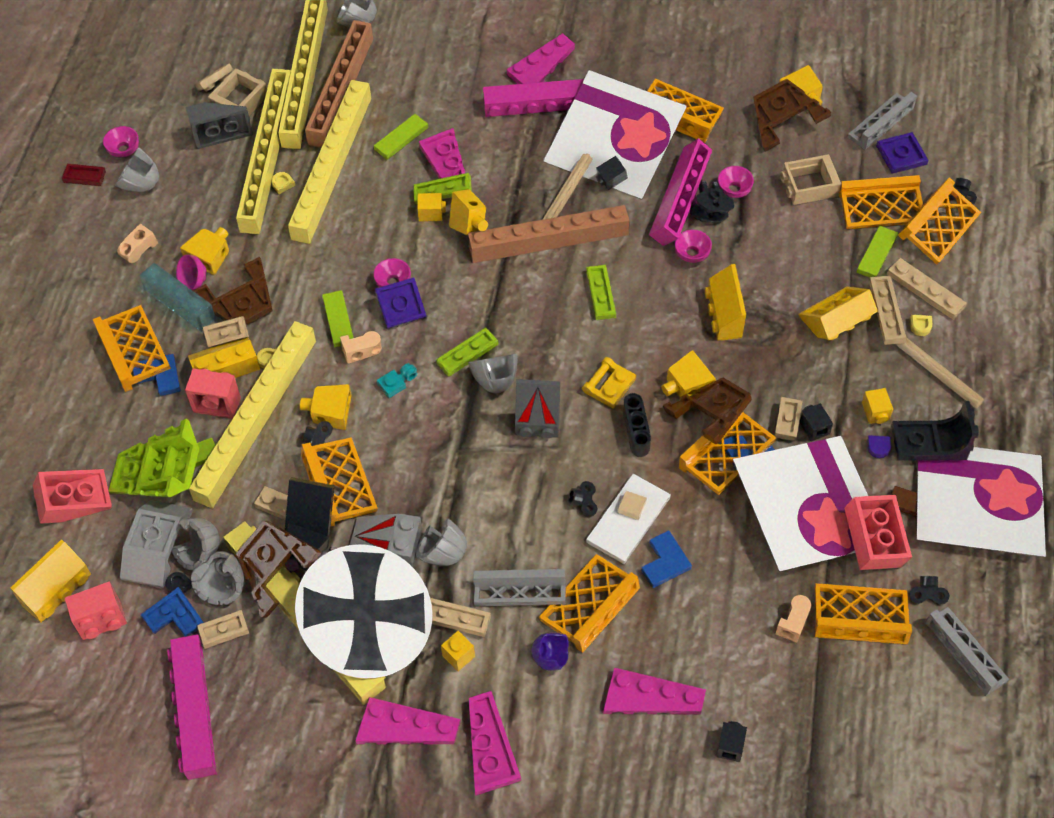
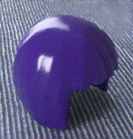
[531,632,569,671]

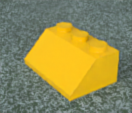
[705,264,746,341]
[798,286,878,341]
[188,337,260,378]
[10,539,91,623]

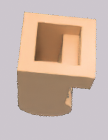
[117,224,158,263]
[340,331,382,363]
[775,595,811,643]

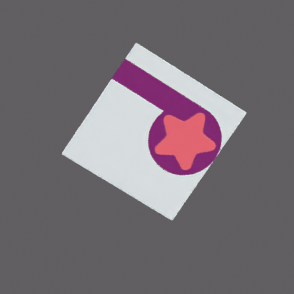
[544,70,687,199]
[733,436,868,571]
[917,447,1046,557]

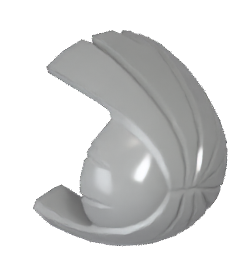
[336,0,377,27]
[115,148,159,192]
[468,354,518,393]
[171,518,220,570]
[416,518,467,566]
[191,551,244,605]

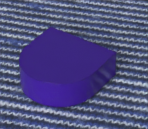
[867,435,891,458]

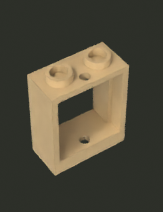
[208,68,267,116]
[780,154,841,205]

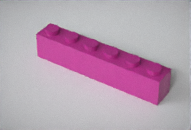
[483,79,584,117]
[649,138,712,246]
[167,634,217,780]

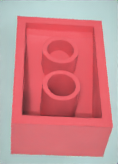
[33,469,112,524]

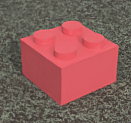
[185,369,241,419]
[65,581,127,640]

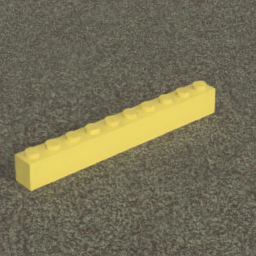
[278,0,328,149]
[236,69,291,234]
[288,80,371,244]
[189,321,316,509]
[223,522,386,705]

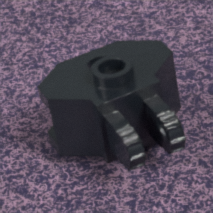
[690,180,734,224]

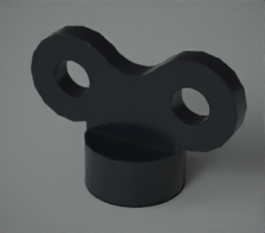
[948,178,977,204]
[302,421,333,457]
[568,481,598,517]
[909,576,950,605]

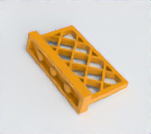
[647,78,724,143]
[839,175,923,229]
[898,177,981,265]
[92,305,171,392]
[679,412,776,495]
[301,437,378,527]
[539,554,640,653]
[815,583,912,645]

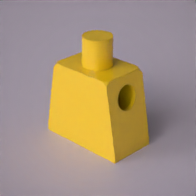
[779,65,823,105]
[449,189,488,235]
[180,227,229,275]
[661,350,716,397]
[300,384,352,430]

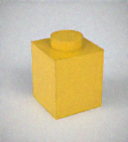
[417,193,446,221]
[862,388,893,424]
[441,631,475,672]

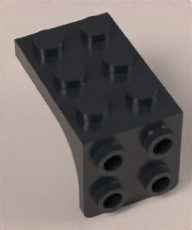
[891,401,979,461]

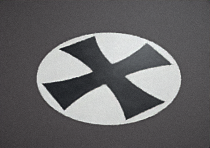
[295,545,432,678]

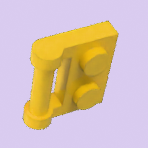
[582,357,636,409]

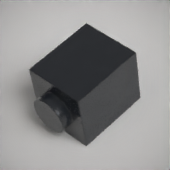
[596,156,628,190]
[799,403,833,442]
[716,721,747,762]

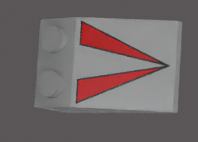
[350,514,422,567]

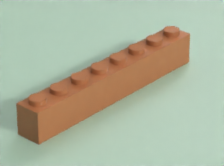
[305,20,373,148]
[468,205,630,263]

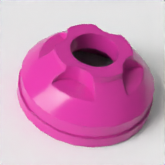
[103,126,139,157]
[718,166,754,198]
[675,230,712,263]
[176,255,206,292]
[374,258,411,287]

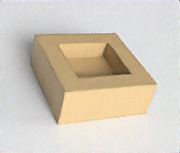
[618,491,647,520]

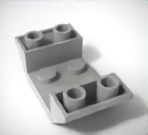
[120,500,193,589]

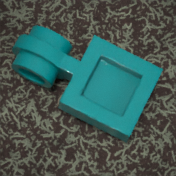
[377,363,417,398]

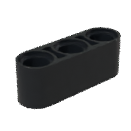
[623,393,651,457]

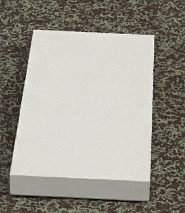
[586,474,671,564]

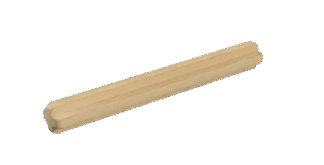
[542,154,593,220]
[897,337,984,408]

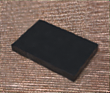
[284,477,335,549]

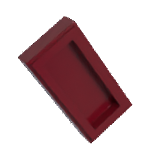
[62,163,106,186]

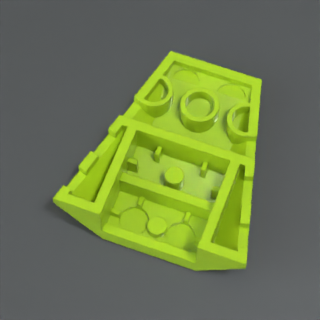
[108,418,199,497]

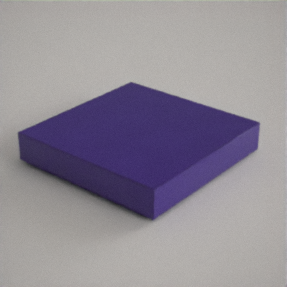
[876,132,929,174]
[375,277,427,329]

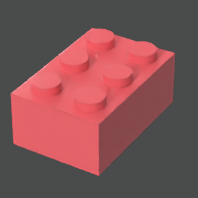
[844,495,912,570]

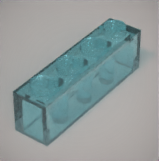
[139,263,216,332]

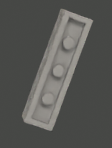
[847,92,917,150]
[473,569,566,606]
[926,607,1009,696]

